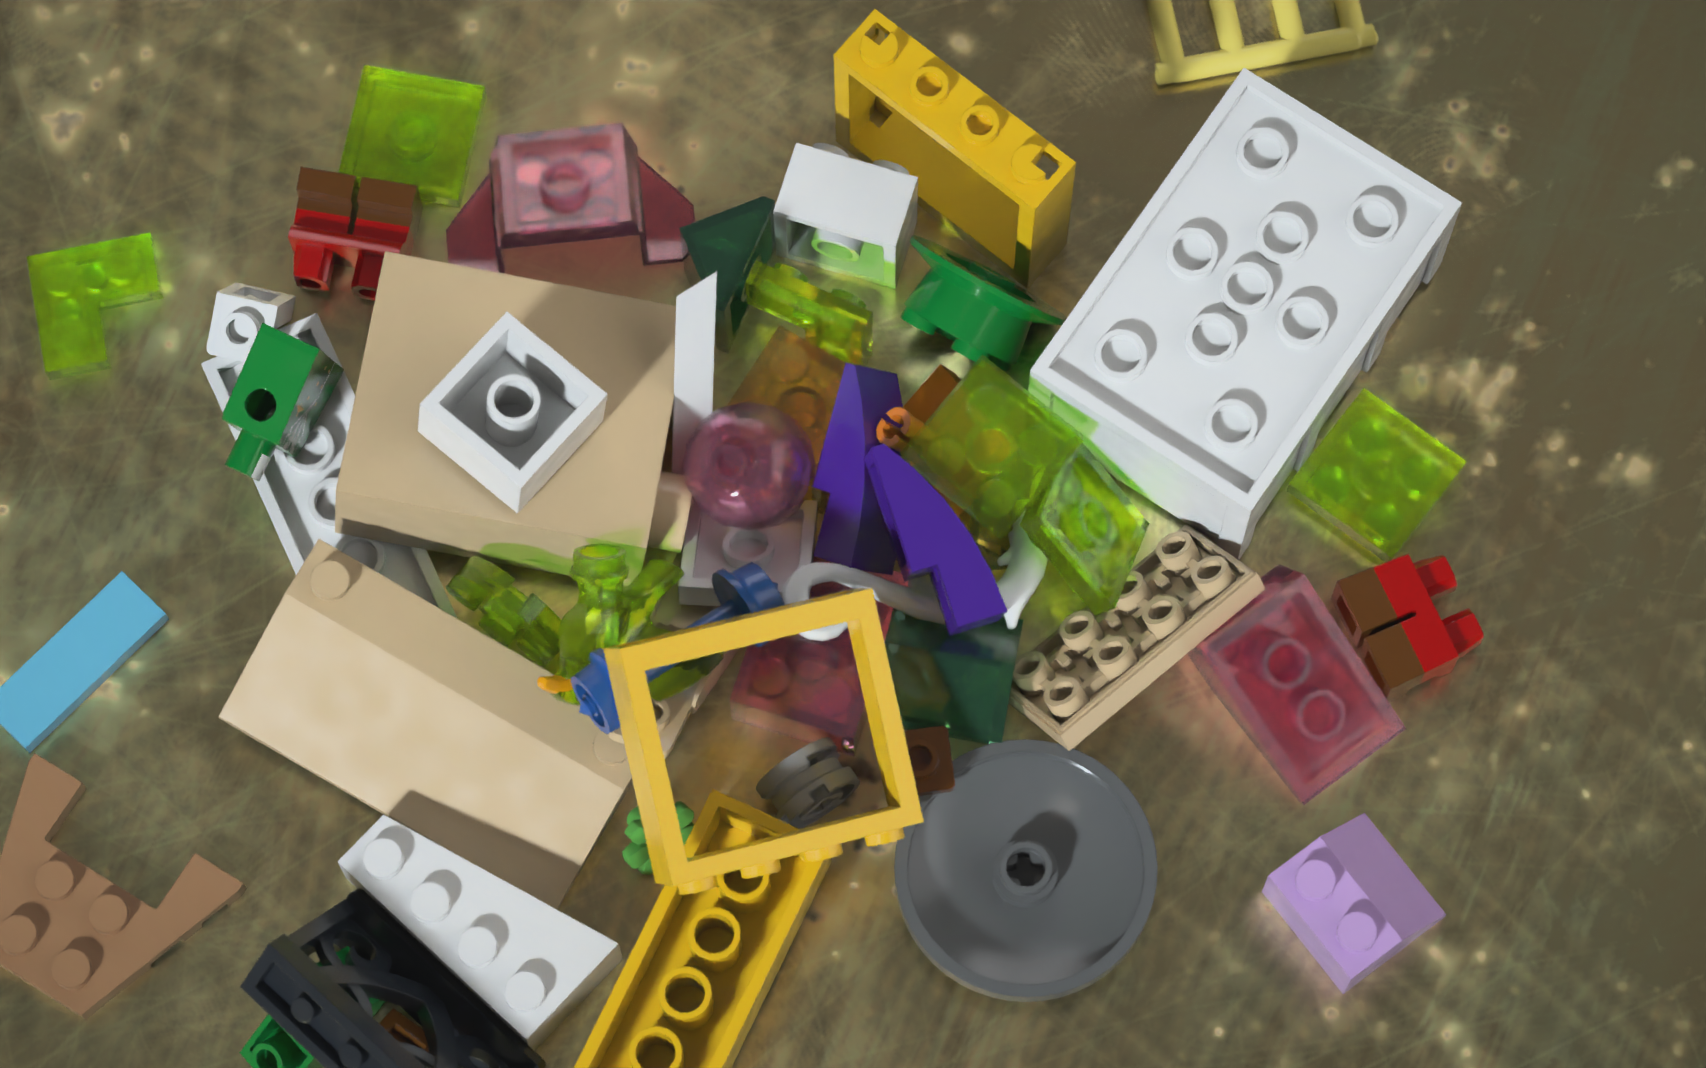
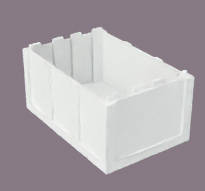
[1025,68,1462,560]

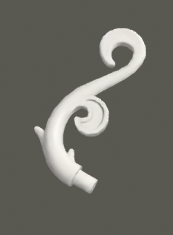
[782,497,1048,641]

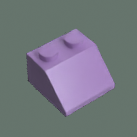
[1262,813,1446,994]

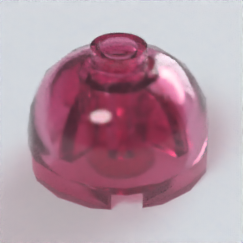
[682,401,816,531]

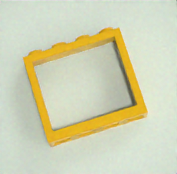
[834,9,1076,289]
[603,588,924,895]

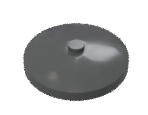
[894,739,1158,1002]

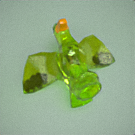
[537,544,724,706]

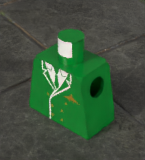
[222,323,344,481]

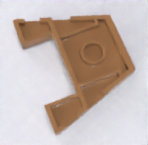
[0,753,247,1020]

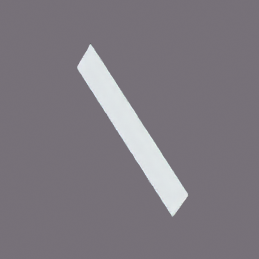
[672,271,717,495]

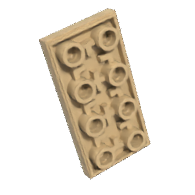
[993,524,1266,751]

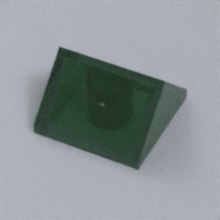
[679,196,776,353]
[885,608,1023,744]

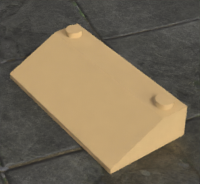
[219,539,633,910]

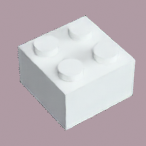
[773,142,918,289]
[418,312,608,514]

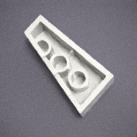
[337,815,623,1051]

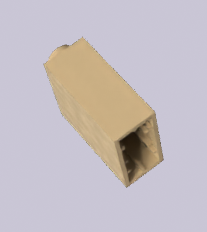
[335,251,716,588]

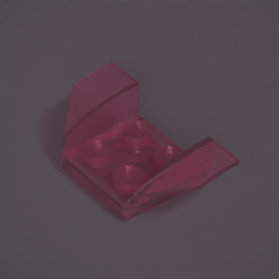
[446,123,699,274]

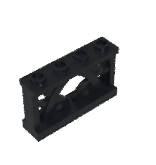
[240,888,546,1068]

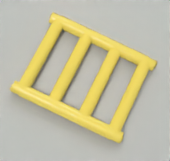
[1146,0,1378,85]

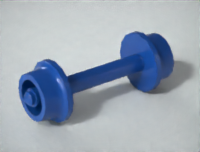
[571,562,785,734]

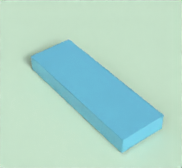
[0,571,169,753]

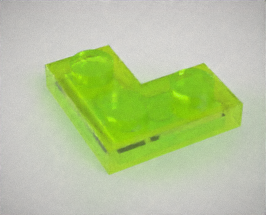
[27,232,163,380]
[746,260,873,367]

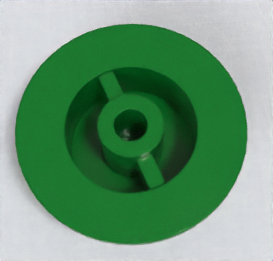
[900,235,1067,372]

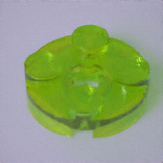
[445,556,570,667]

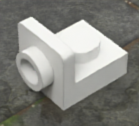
[207,282,296,362]

